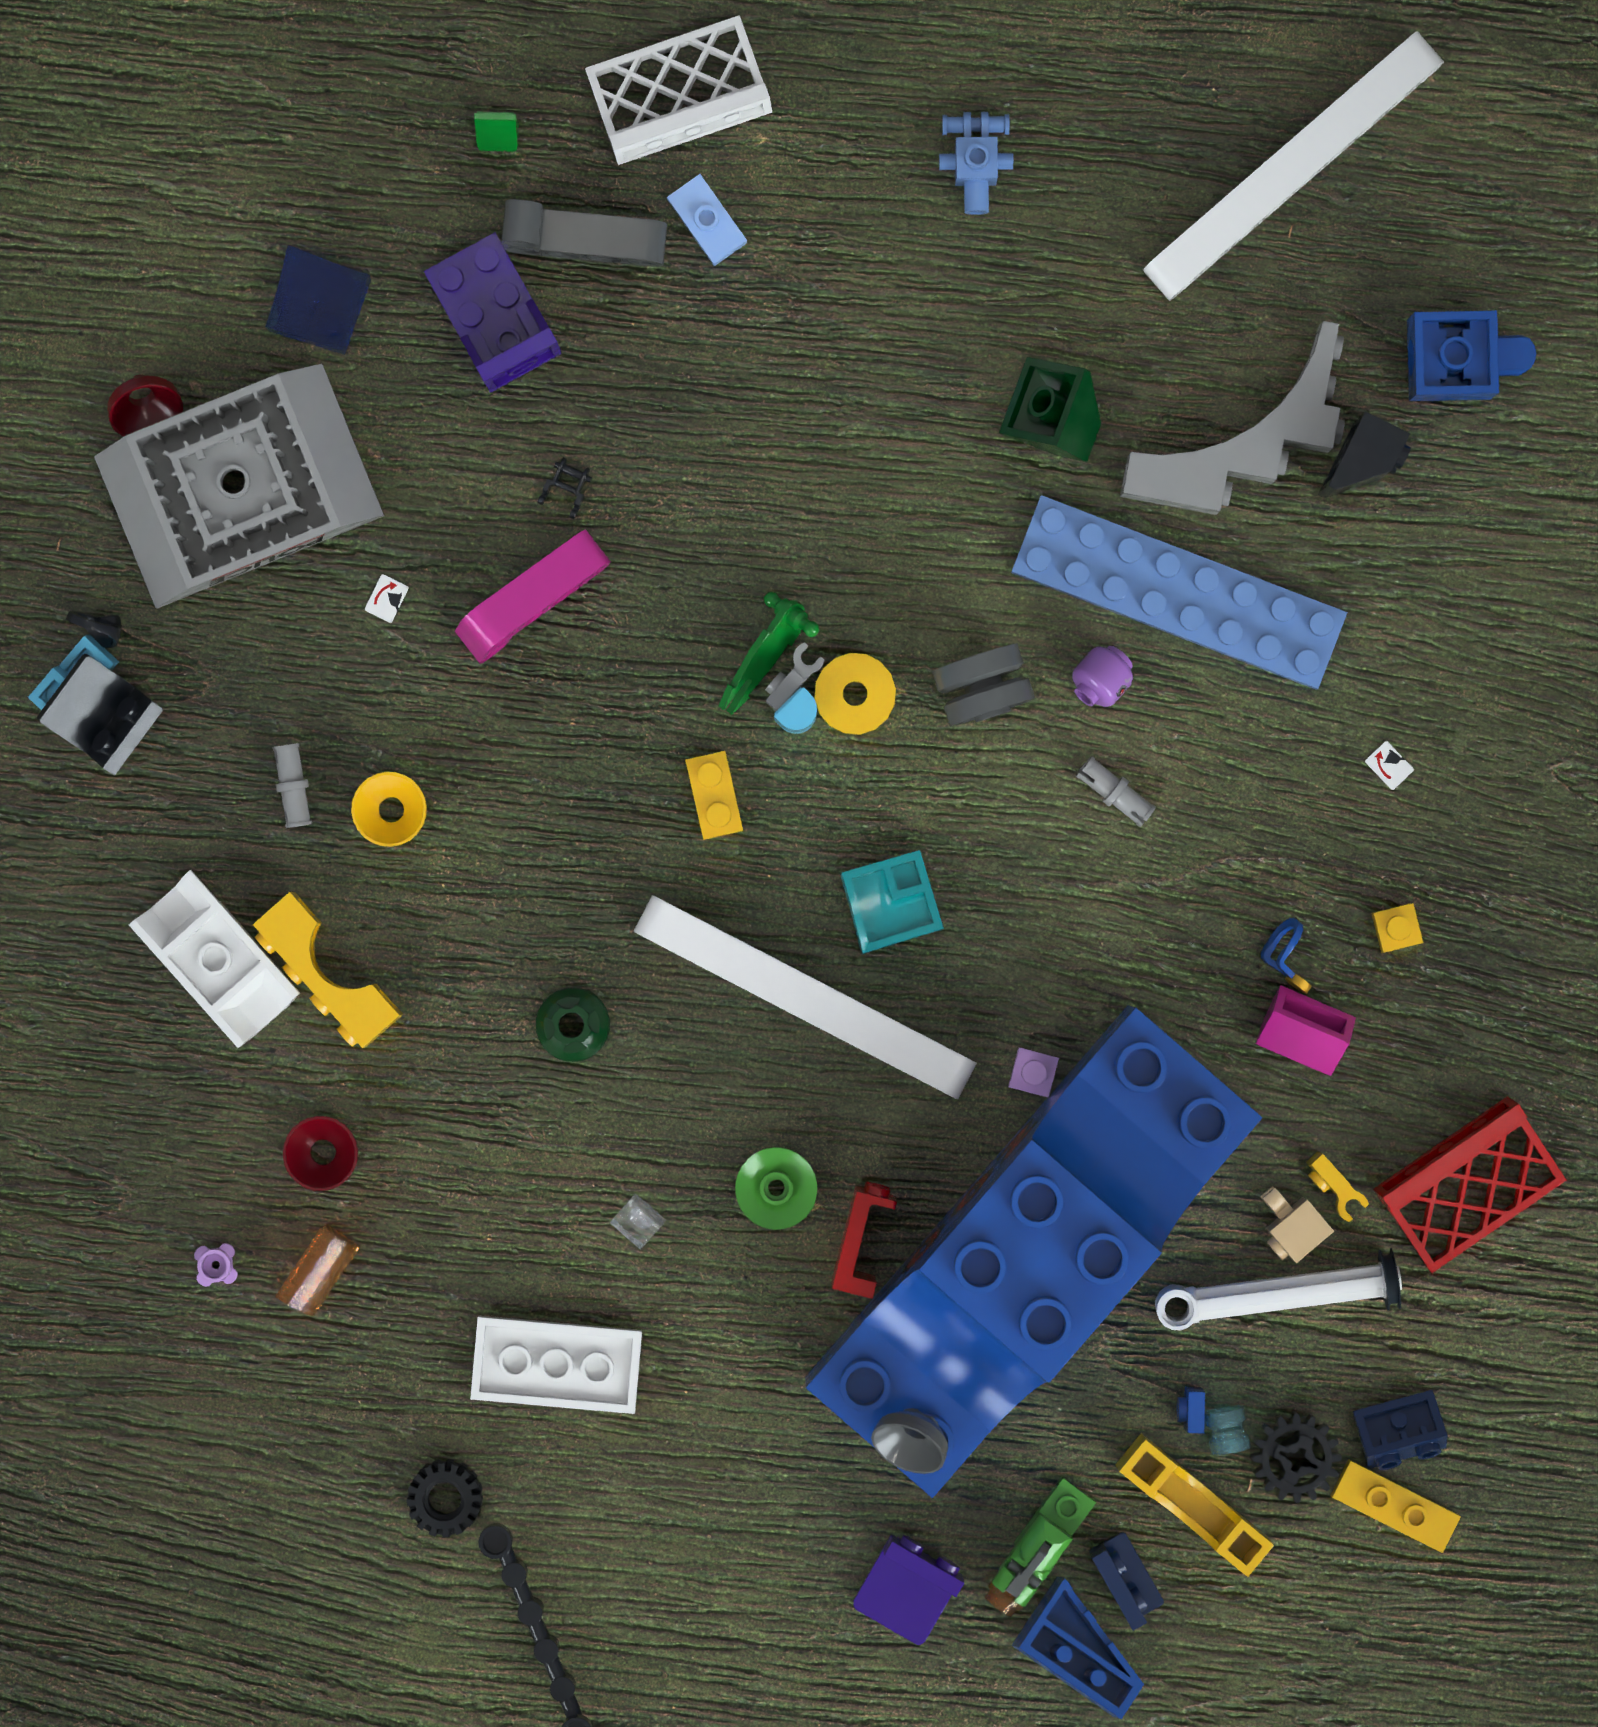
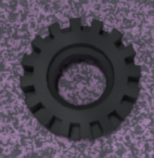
[406,1459,483,1538]

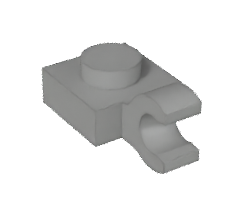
[765,642,824,711]

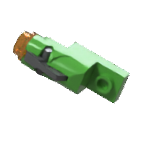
[985,1476,1096,1617]

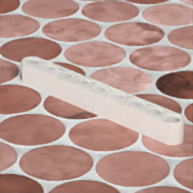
[1143,31,1444,301]
[634,895,977,1099]

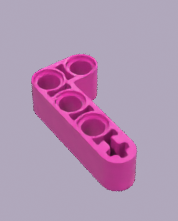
[455,529,611,664]

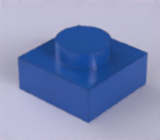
[1177,1387,1205,1434]

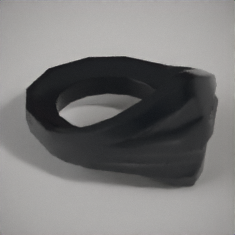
[66,610,122,649]

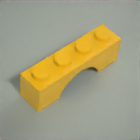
[253,892,403,1048]
[1115,1433,1274,1577]

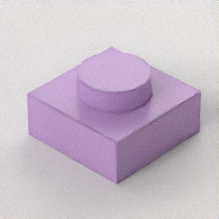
[1008,1047,1059,1098]

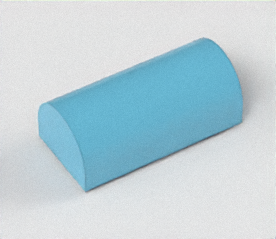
[774,687,817,734]

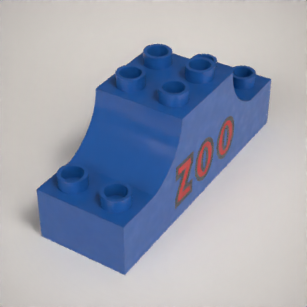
[805,1005,1263,1498]

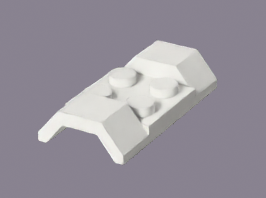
[129,870,300,1048]

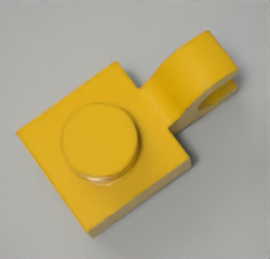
[1306,1151,1369,1222]

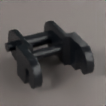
[537,457,592,519]

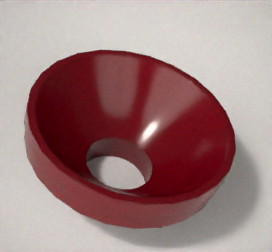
[107,374,183,437]
[283,1116,358,1191]

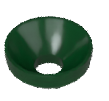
[536,987,610,1062]

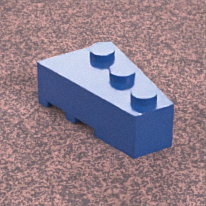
[1011,1577,1144,1719]

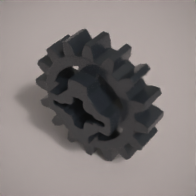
[1250,1411,1342,1503]

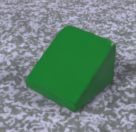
[474,111,519,152]

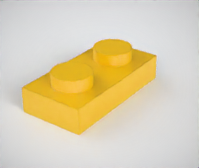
[685,751,743,840]

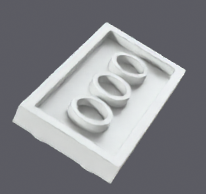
[470,1316,642,1414]

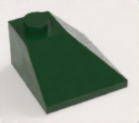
[999,357,1101,462]

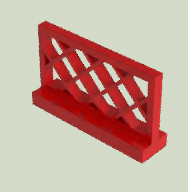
[1373,1096,1567,1273]

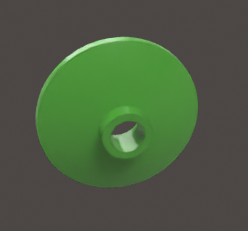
[735,1147,817,1230]

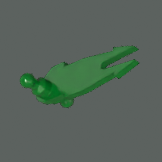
[718,592,819,715]

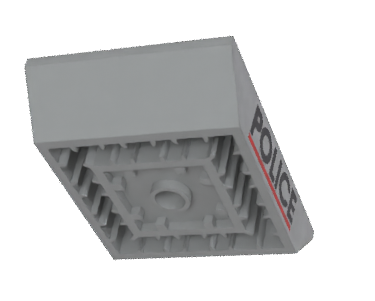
[94,364,384,609]

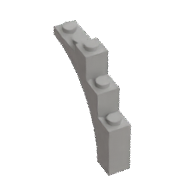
[1120,321,1345,515]

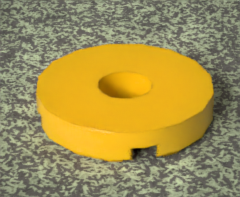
[814,653,896,735]

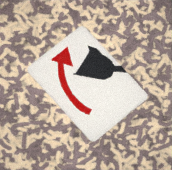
[365,574,409,623]
[1365,741,1414,790]

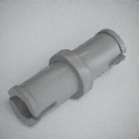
[272,743,312,828]
[1075,756,1156,827]

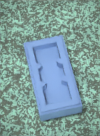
[667,174,747,266]

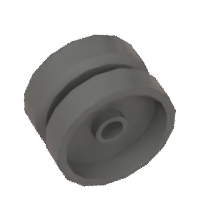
[932,643,1035,727]

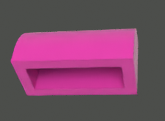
[1255,985,1356,1076]

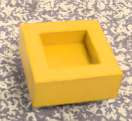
[1371,903,1423,953]

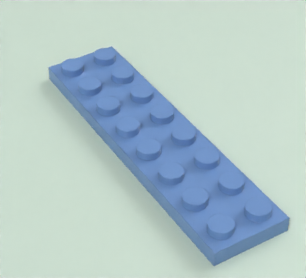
[1011,495,1348,690]

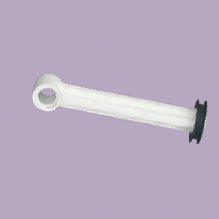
[1155,1248,1402,1330]

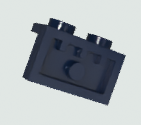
[1353,1390,1448,1470]
[1088,1532,1164,1631]

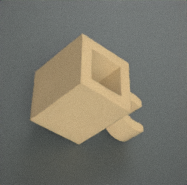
[1260,1186,1334,1263]

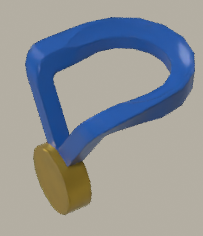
[1260,918,1312,994]

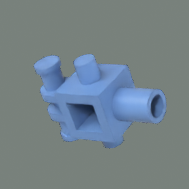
[939,112,1014,215]

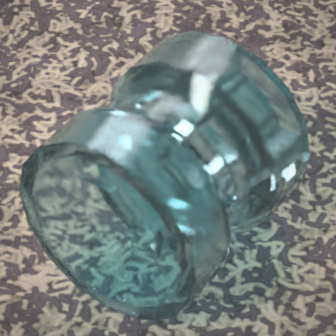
[1205,1405,1251,1455]

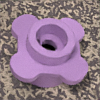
[194,1243,238,1287]

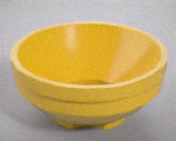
[351,772,427,847]

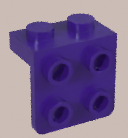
[853,1534,964,1645]

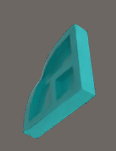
[840,850,944,955]

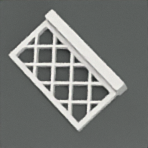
[585,15,772,165]

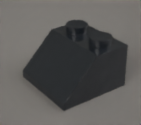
[1318,411,1411,498]

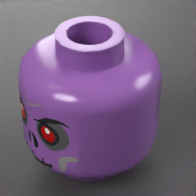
[1072,646,1133,707]

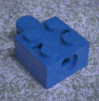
[1407,310,1537,401]

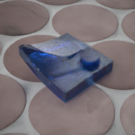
[265,245,371,355]

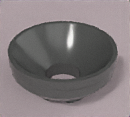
[871,1408,948,1474]

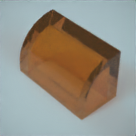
[275,1224,361,1316]

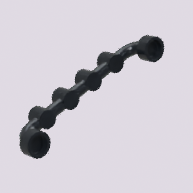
[478,1523,593,1727]

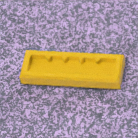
[1330,1459,1461,1553]

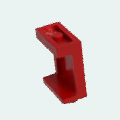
[831,1181,897,1299]

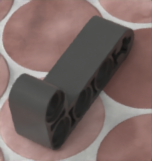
[501,199,667,267]

